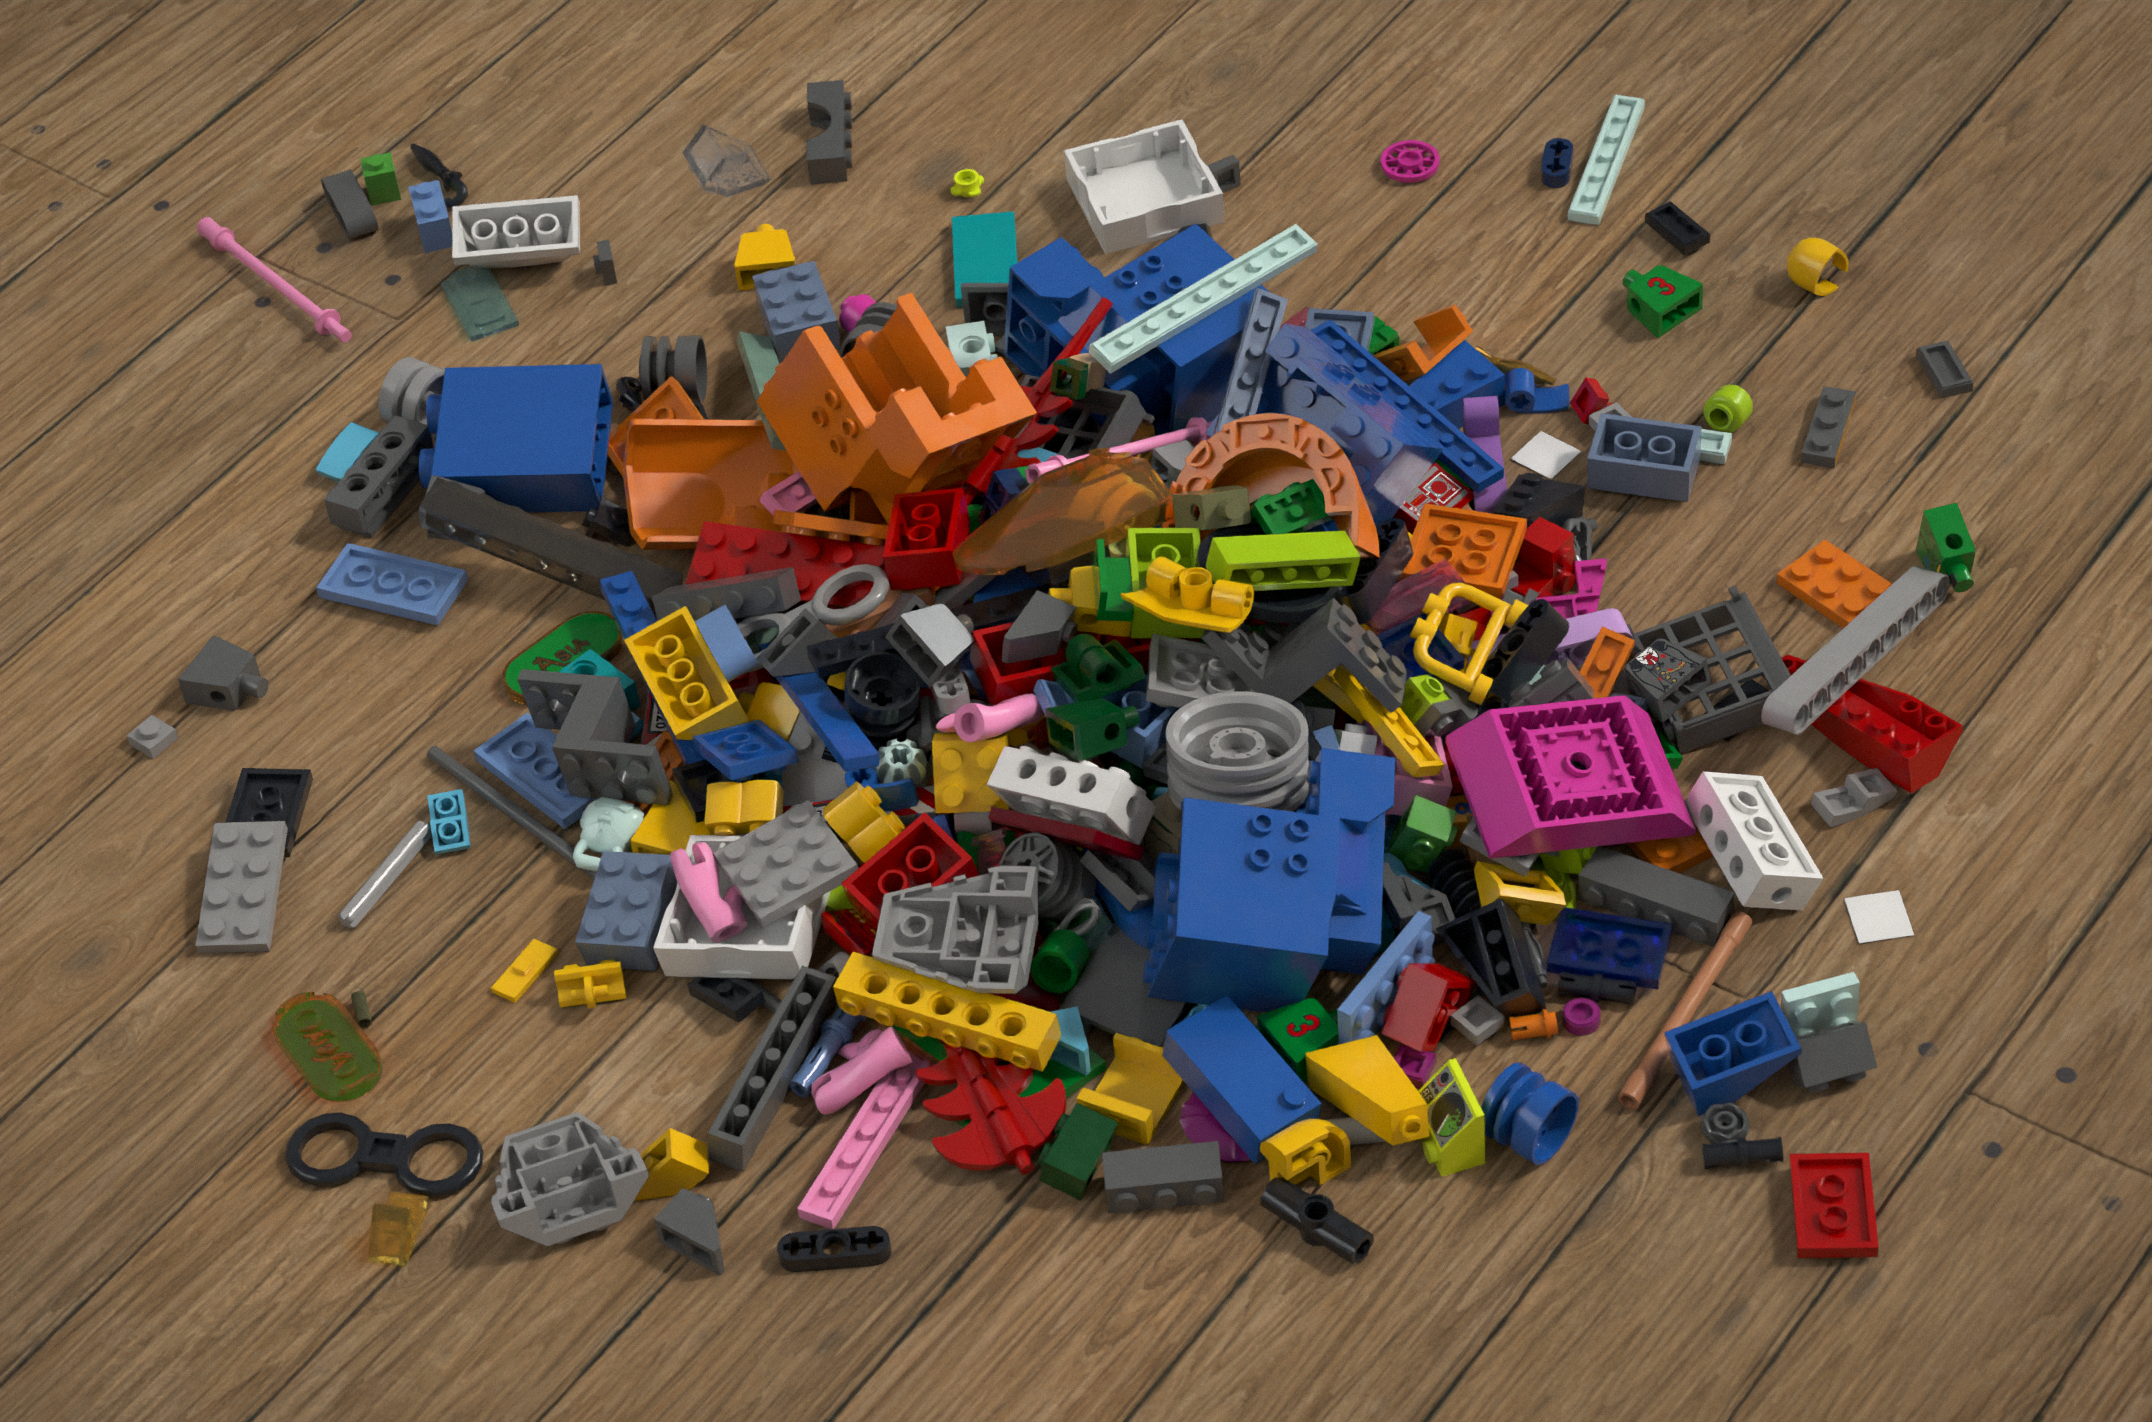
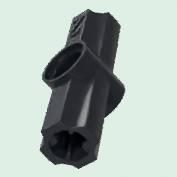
[1260,1177,1374,1264]

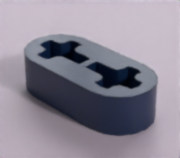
[1541,138,1573,188]

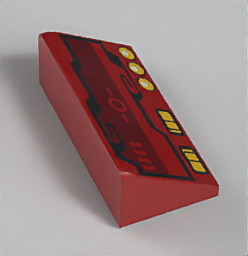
[821,908,877,958]

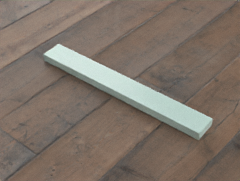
[1089,224,1318,374]

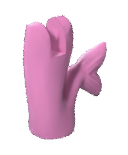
[936,694,1044,742]
[670,842,747,943]
[811,1026,913,1115]

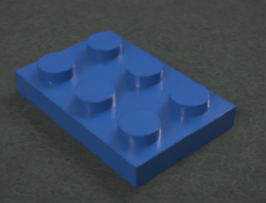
[692,719,799,782]

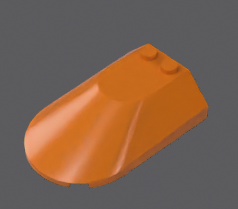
[623,419,821,550]

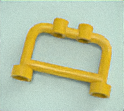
[1410,583,1528,705]

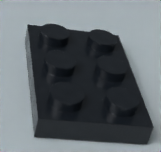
[225,768,313,857]

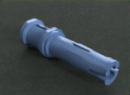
[789,1002,867,1098]

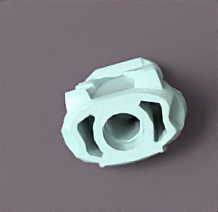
[573,797,644,872]

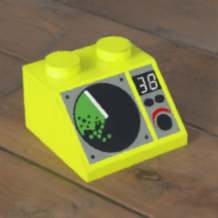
[1418,1058,1485,1177]

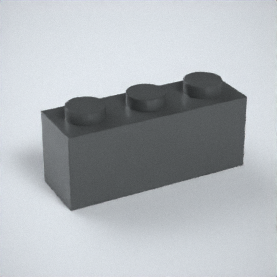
[1102,1141,1224,1213]

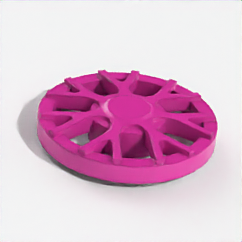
[1381,140,1440,183]

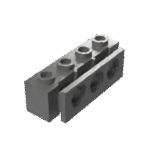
[324,415,434,538]

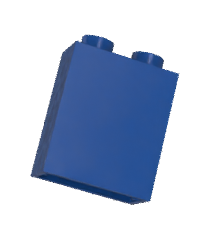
[419,364,613,513]

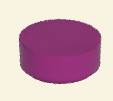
[1562,998,1601,1036]

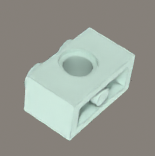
[946,321,998,377]

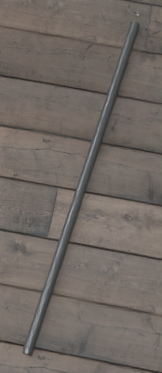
[427,746,782,1014]

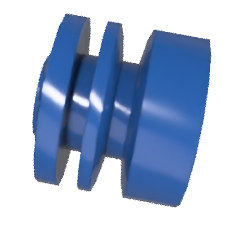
[1481,1063,1579,1165]

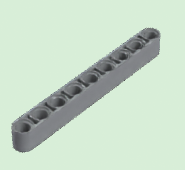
[1761,566,1950,735]

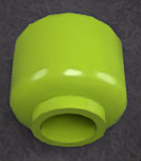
[1703,384,1753,433]

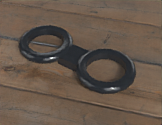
[285,1112,484,1198]

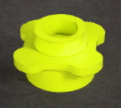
[950,169,984,197]

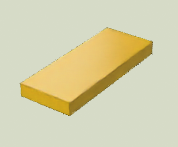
[491,939,558,1003]

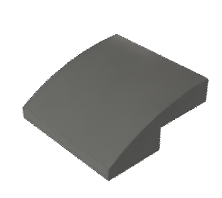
[1080,844,1156,912]

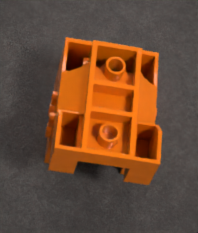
[756,292,1037,525]

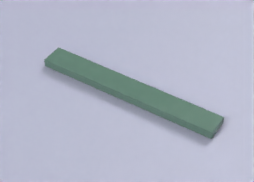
[736,331,787,451]

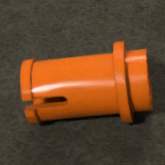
[1509,1009,1558,1041]

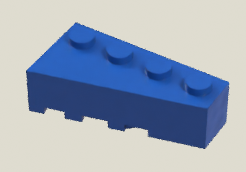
[1409,340,1505,429]

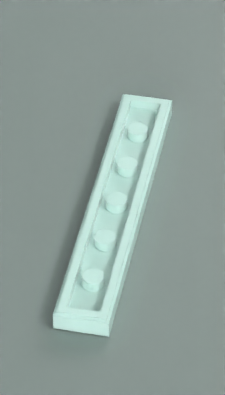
[1568,95,1645,225]

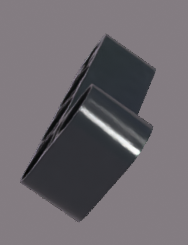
[1335,518,1414,625]
[1474,599,1569,719]

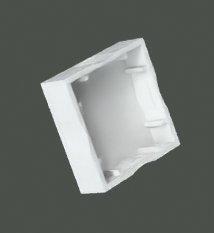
[1064,119,1225,254]
[653,835,831,979]

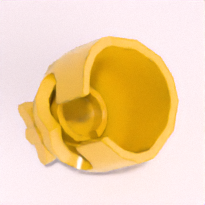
[1787,237,1849,296]

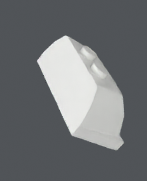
[452,195,580,269]

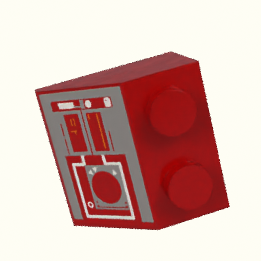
[1392,463,1475,535]

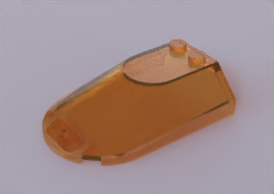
[953,448,1175,575]

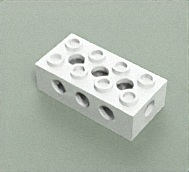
[987,746,1156,845]
[1684,771,1824,910]

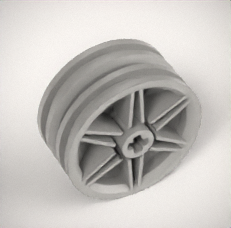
[1166,691,1309,812]

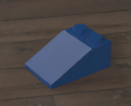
[1664,991,1802,1116]

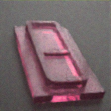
[1366,558,1471,646]

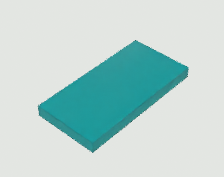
[952,211,1018,308]

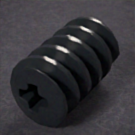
[1426,849,1481,919]

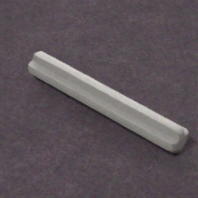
[338,821,432,929]

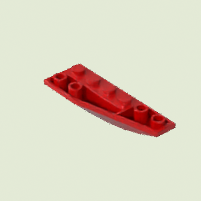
[1762,654,1963,794]

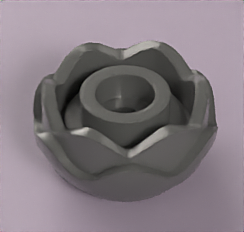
[1701,1103,1750,1144]

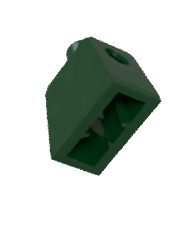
[1045,698,1140,761]

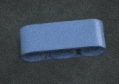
[695,604,759,682]

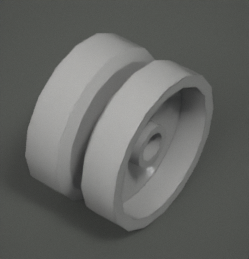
[378,357,445,438]

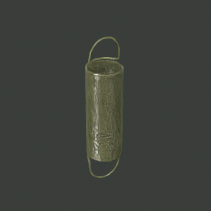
[350,987,373,1032]

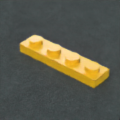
[1332,665,1445,778]

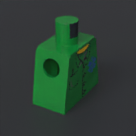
[1916,503,1975,593]

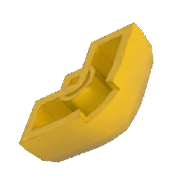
[1260,1119,1351,1185]

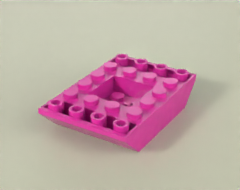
[1445,695,1696,859]

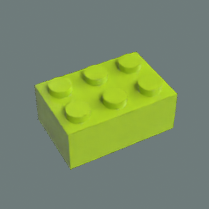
[1125,528,1204,638]

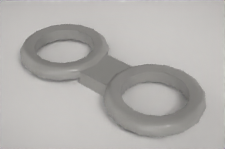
[737,564,889,673]

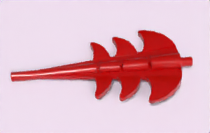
[963,297,1113,506]
[916,1013,1067,1175]

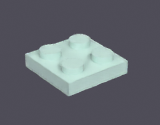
[1781,972,1860,1037]

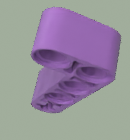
[1463,396,1507,514]

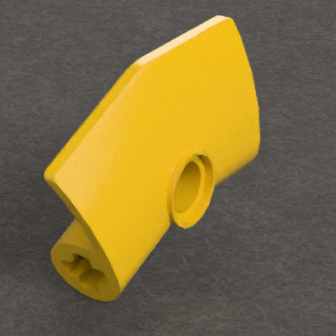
[1121,556,1254,633]

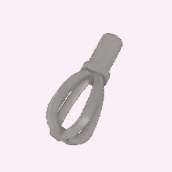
[1038,898,1101,950]

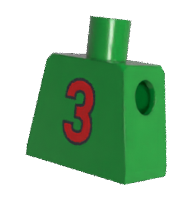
[1622,265,1703,338]
[1257,998,1339,1083]

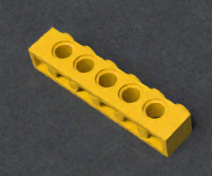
[833,952,1062,1072]

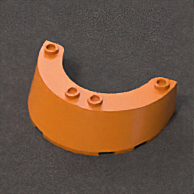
[1162,413,1380,559]

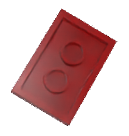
[1789,1153,1879,1258]

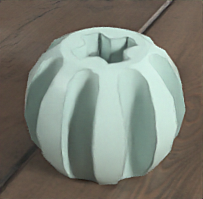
[874,738,928,784]

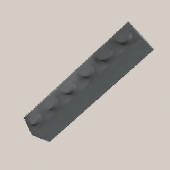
[708,965,836,1172]

